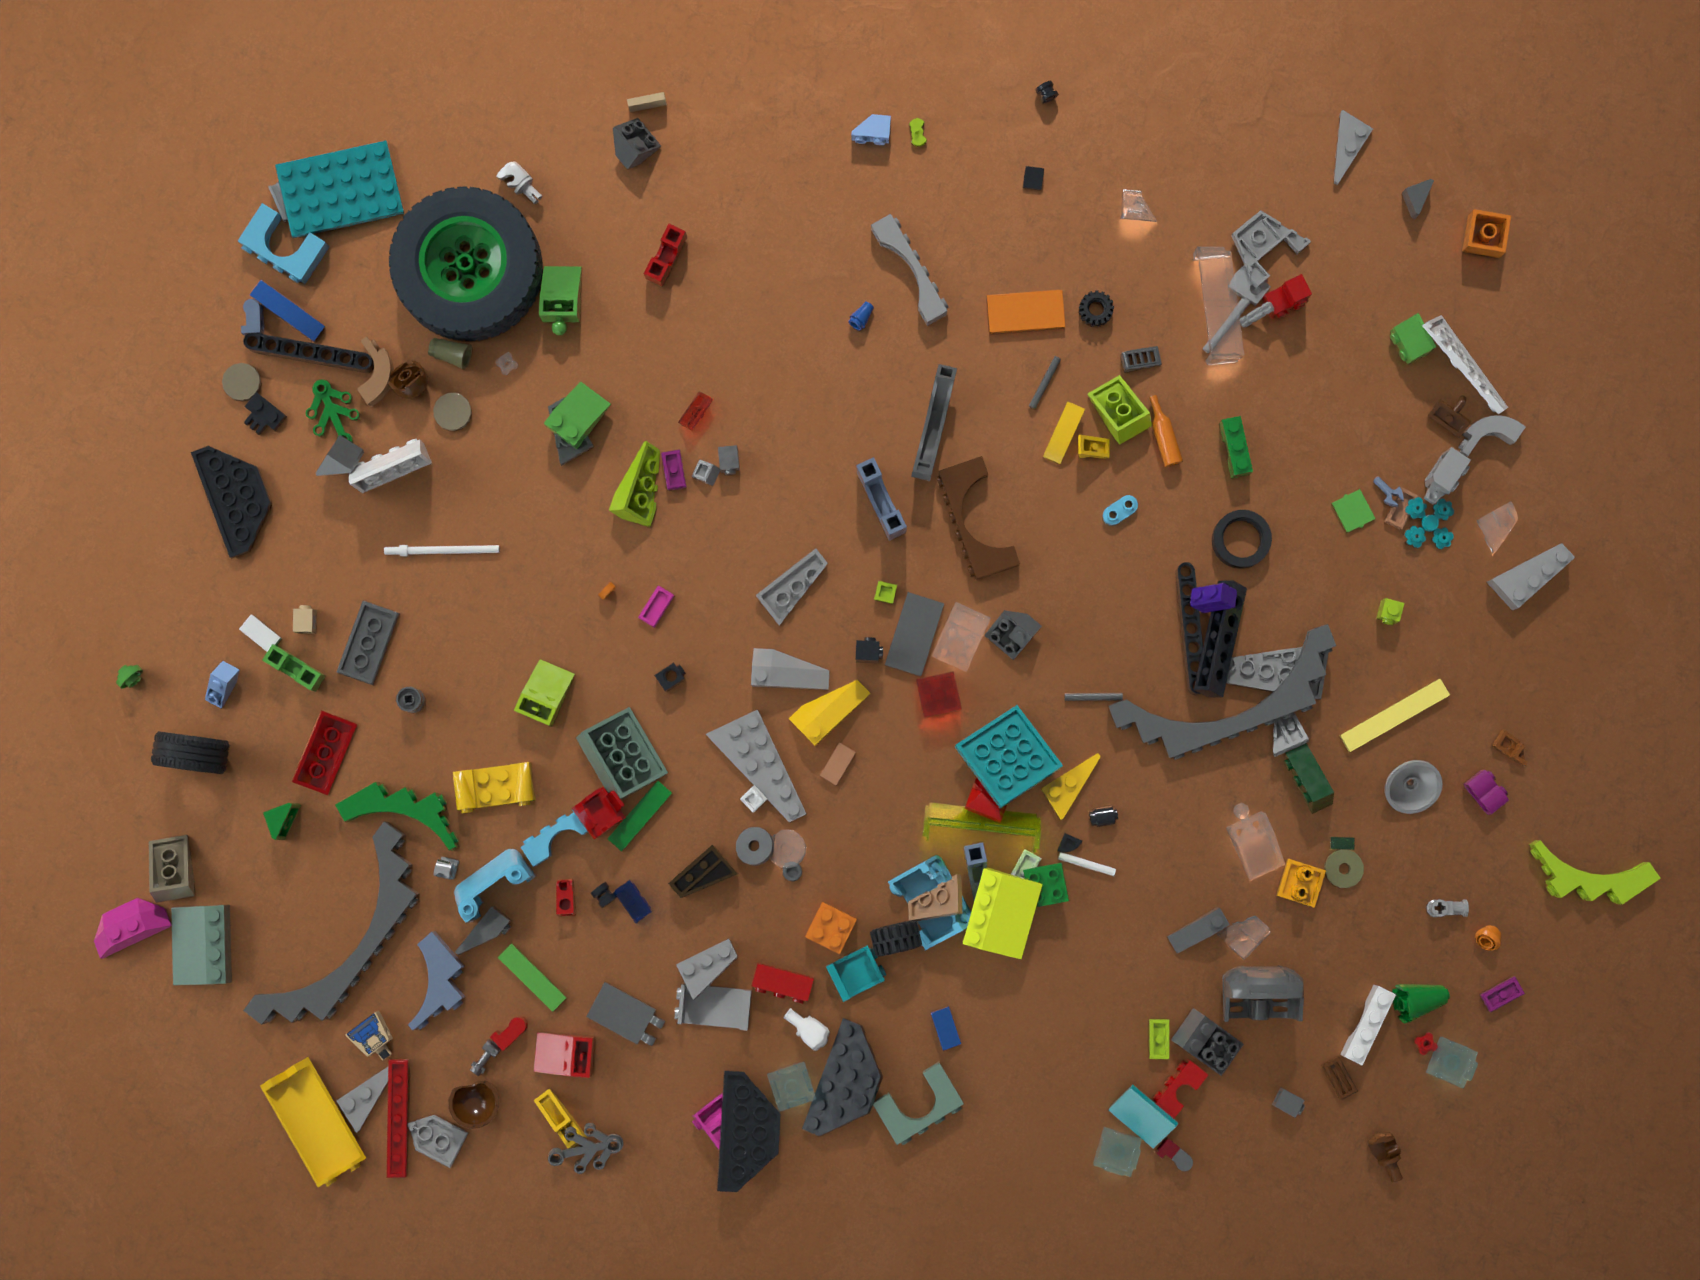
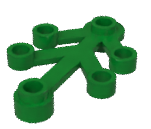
[305,379,360,443]

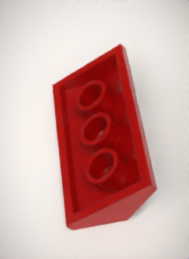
[291,710,357,795]

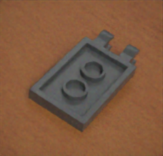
[586,982,665,1046]

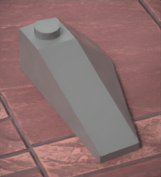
[751,648,829,690]

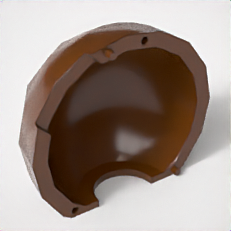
[448,1080,499,1129]

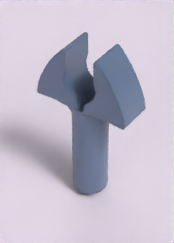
[1373,477,1404,507]

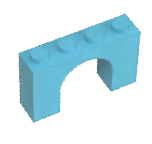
[238,203,330,284]

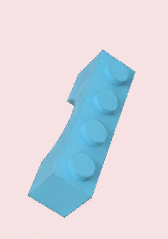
[521,810,588,867]

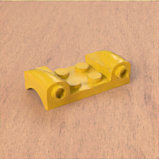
[453,762,536,814]

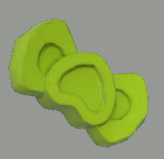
[909,118,927,147]

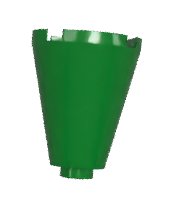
[1392,984,1450,1023]

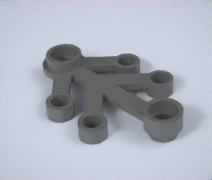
[548,1123,623,1174]

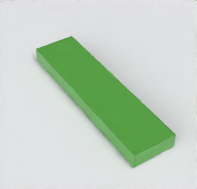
[498,944,567,1012]

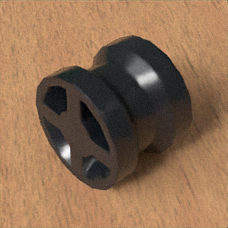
[1035,81,1059,104]

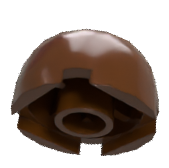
[388,361,428,399]

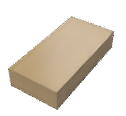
[627,92,667,112]

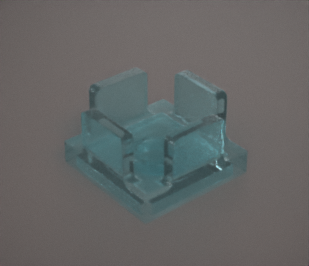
[1426,1036,1478,1089]
[767,1061,817,1112]
[1093,1127,1142,1177]

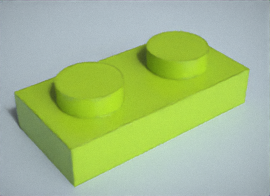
[1149,1019,1169,1059]

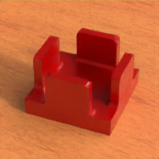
[571,787,626,840]

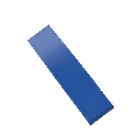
[250,280,325,341]

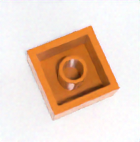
[1462,209,1511,258]
[805,902,857,954]

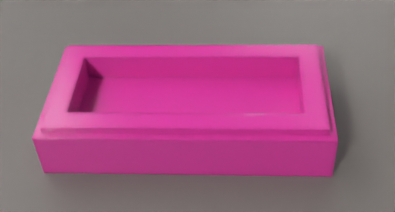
[638,585,675,628]

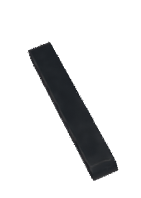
[243,333,374,373]
[1175,562,1203,695]

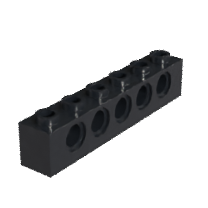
[1194,580,1247,697]

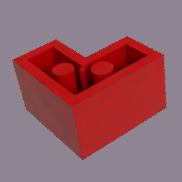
[1262,274,1312,319]

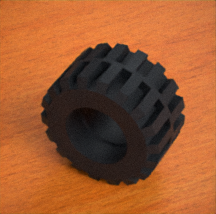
[870,920,922,956]

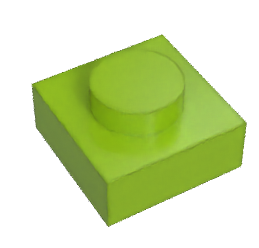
[874,581,897,604]

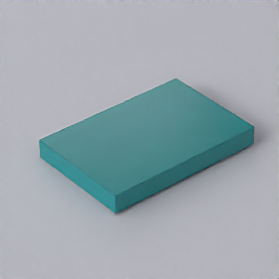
[1108,1085,1178,1148]

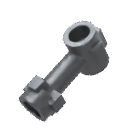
[470,1039,501,1076]

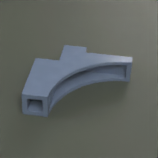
[408,931,465,1030]

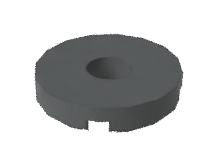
[736,827,774,866]

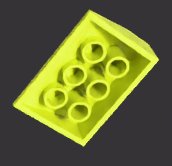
[963,867,1043,959]

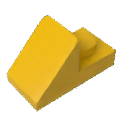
[1078,435,1110,459]

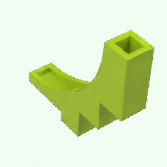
[1529,840,1661,904]

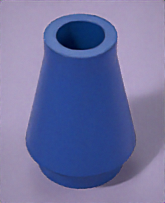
[848,301,874,330]

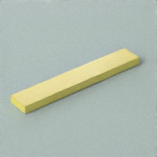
[1339,679,1450,752]

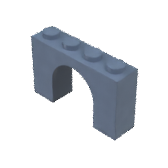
[856,457,907,541]

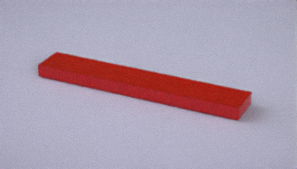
[386,1059,409,1178]

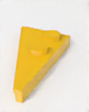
[1041,753,1100,820]

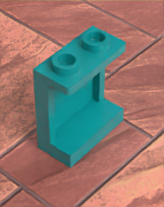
[826,945,887,1002]

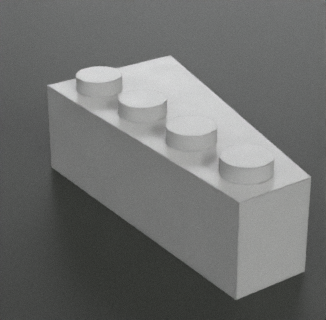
[1487,543,1575,610]

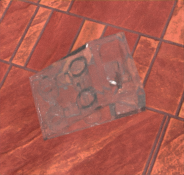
[932,602,991,672]

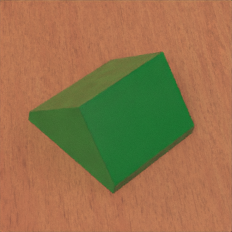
[263,803,301,840]

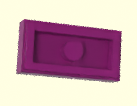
[661,449,687,491]
[1480,976,1525,1012]

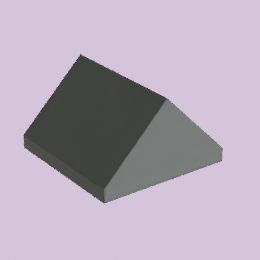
[316,435,364,476]

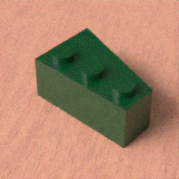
[1284,743,1334,814]

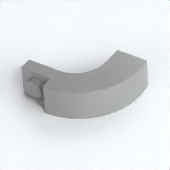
[1458,416,1526,457]

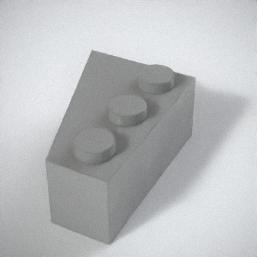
[676,939,738,1001]

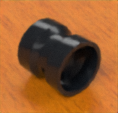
[590,882,617,908]

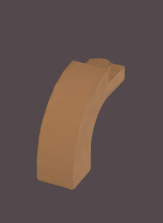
[357,337,394,407]

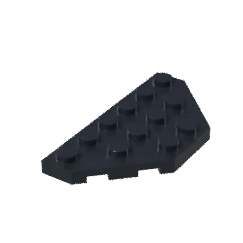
[191,446,272,559]
[802,1018,883,1136]
[717,1071,781,1192]

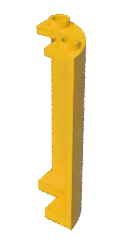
[260,1057,366,1187]

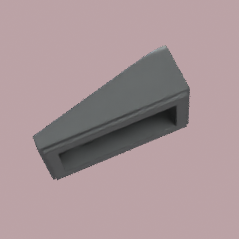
[1120,346,1162,373]

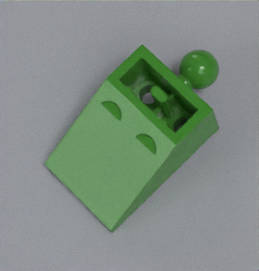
[539,266,582,335]

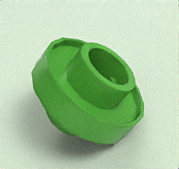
[116,665,143,689]

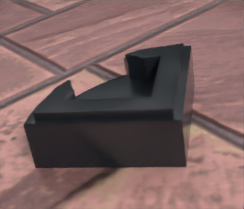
[1057,833,1082,852]

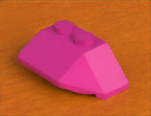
[94,898,172,959]

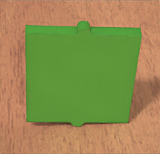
[1331,489,1376,533]

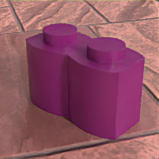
[1463,770,1509,815]

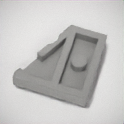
[1273,713,1309,757]

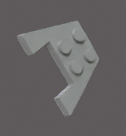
[1231,210,1311,288]

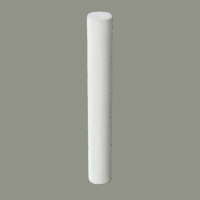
[1058,852,1116,876]

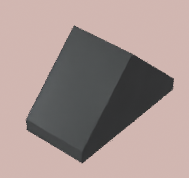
[1402,179,1434,219]

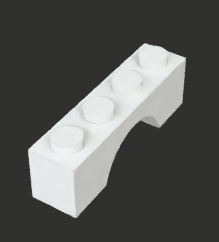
[1340,985,1396,1065]

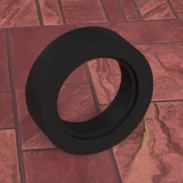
[1212,510,1272,569]

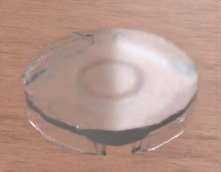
[770,830,806,868]

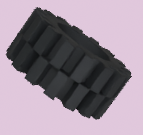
[1079,290,1114,327]

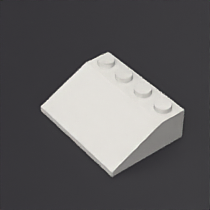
[349,439,432,493]

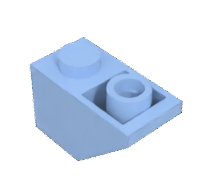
[851,114,891,145]
[205,661,239,708]

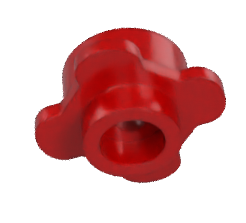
[1415,1032,1438,1055]

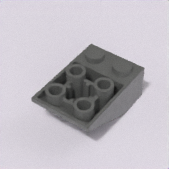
[1171,1008,1244,1076]

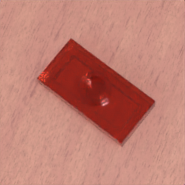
[678,392,713,431]

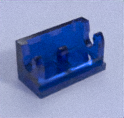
[614,880,653,923]

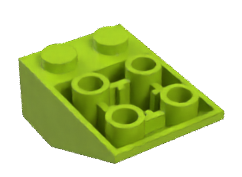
[514,659,575,727]

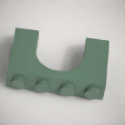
[873,1062,964,1145]

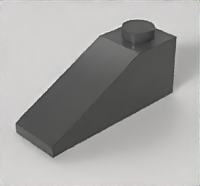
[455,906,512,955]
[1167,907,1230,954]

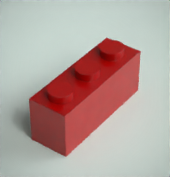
[751,963,814,1004]

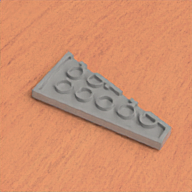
[706,710,807,822]

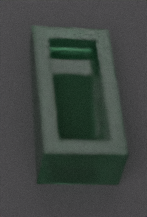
[1330,837,1355,850]

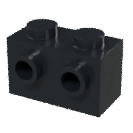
[855,637,883,664]

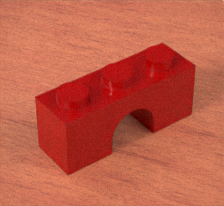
[643,223,687,287]
[1152,1059,1208,1119]

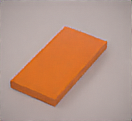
[986,290,1065,334]

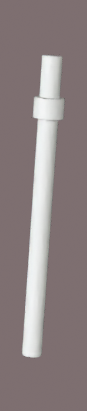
[384,545,500,556]

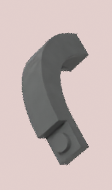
[911,364,957,481]

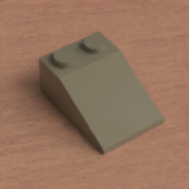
[149,835,195,903]

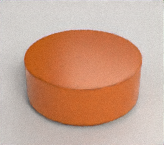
[598,582,616,600]

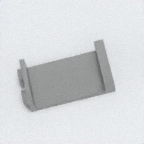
[675,984,752,1031]

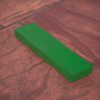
[607,781,672,852]

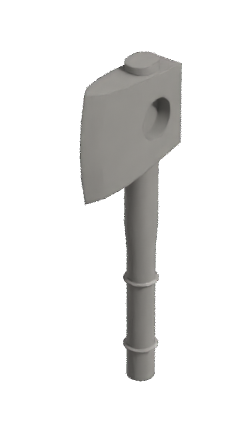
[1202,265,1271,353]

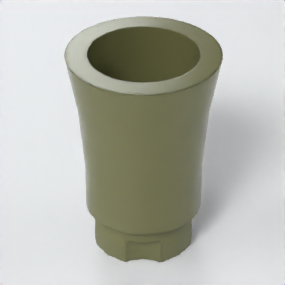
[428,338,472,370]

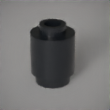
[1089,805,1118,827]

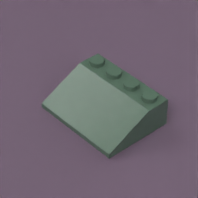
[576,707,668,800]
[171,905,232,985]

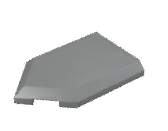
[408,1115,468,1168]

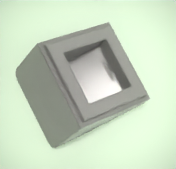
[692,459,720,486]

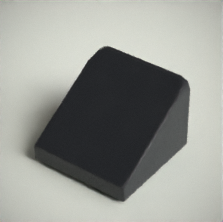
[1023,166,1044,190]

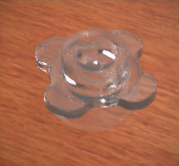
[496,352,518,375]

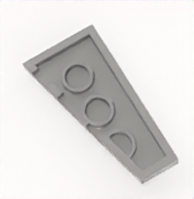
[756,548,828,625]

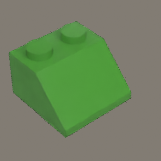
[1390,313,1436,365]

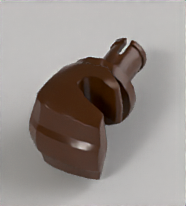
[1368,1132,1403,1182]

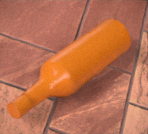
[1149,395,1183,467]

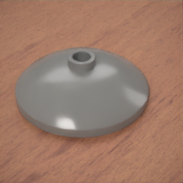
[1385,760,1443,814]

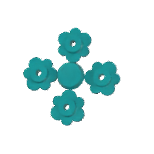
[1404,497,1454,549]

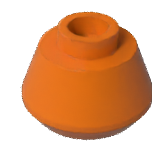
[1475,925,1501,951]

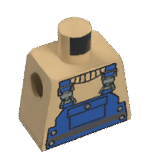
[345,1011,393,1061]

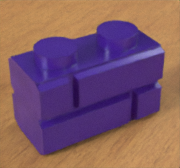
[1190,583,1237,613]

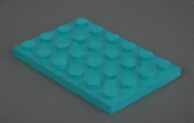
[275,140,404,238]

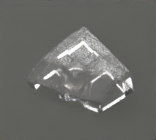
[1476,501,1518,553]
[1216,916,1271,960]

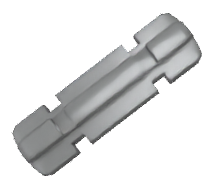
[1239,302,1274,327]

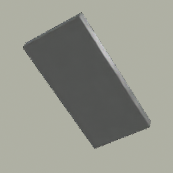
[885,592,944,677]
[336,601,400,685]

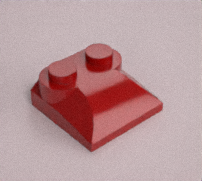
[964,778,1007,823]

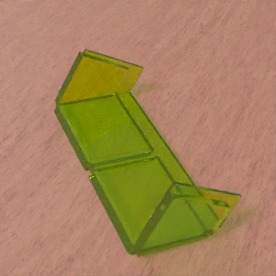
[922,803,1041,853]

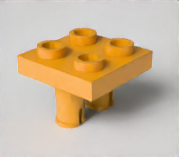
[1276,859,1326,908]

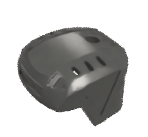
[1223,965,1304,1022]

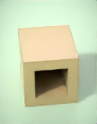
[293,605,317,633]

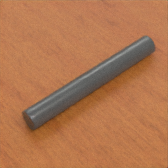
[1029,356,1061,410]
[1064,693,1123,701]

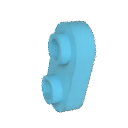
[1102,495,1138,526]

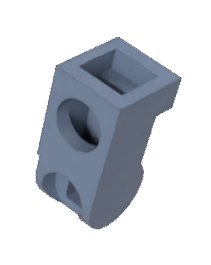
[241,299,264,336]

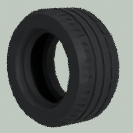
[151,731,230,774]

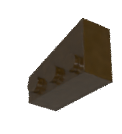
[668,845,739,898]

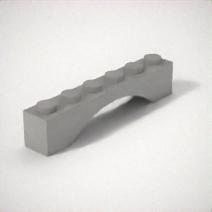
[871,214,949,326]

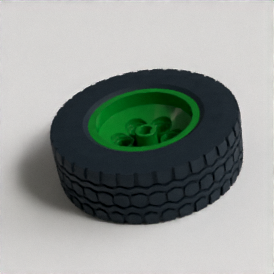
[389,186,543,341]

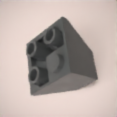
[613,118,661,169]
[984,610,1042,660]

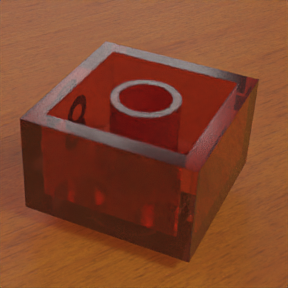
[916,671,962,718]

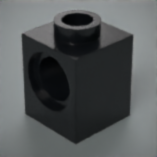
[654,662,686,692]

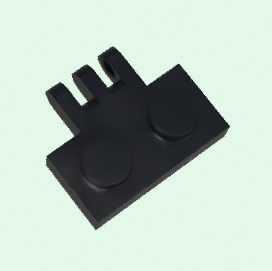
[244,392,287,435]

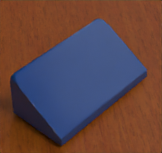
[931,1007,961,1051]

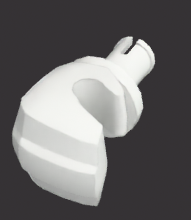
[497,162,543,204]
[783,1008,830,1051]

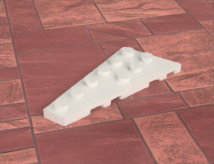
[1422,315,1508,414]

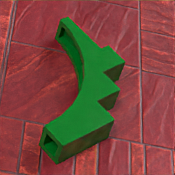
[335,782,459,851]

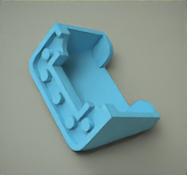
[454,849,536,923]
[888,855,971,950]

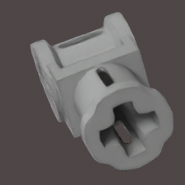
[1426,899,1469,917]

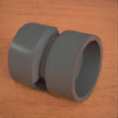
[396,687,426,713]

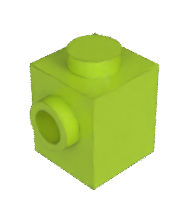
[1376,598,1405,625]

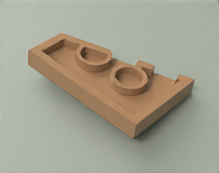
[908,874,962,921]

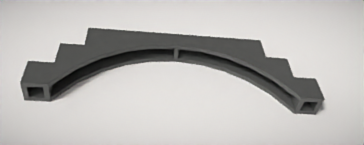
[1108,624,1336,760]
[243,822,419,1025]

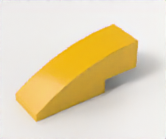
[1043,402,1085,464]
[534,1089,587,1149]

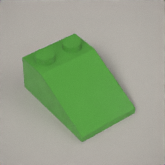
[544,382,611,449]

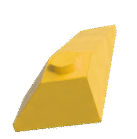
[789,680,871,746]

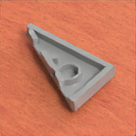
[1334,110,1373,185]
[337,1067,388,1132]

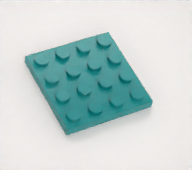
[955,705,1063,809]

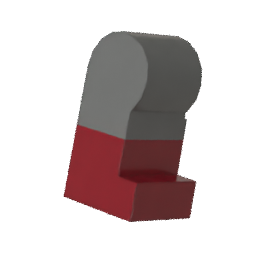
[1154,1136,1193,1171]

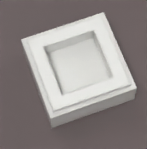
[740,785,767,813]

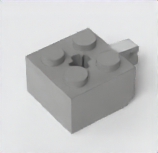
[1424,447,1471,504]

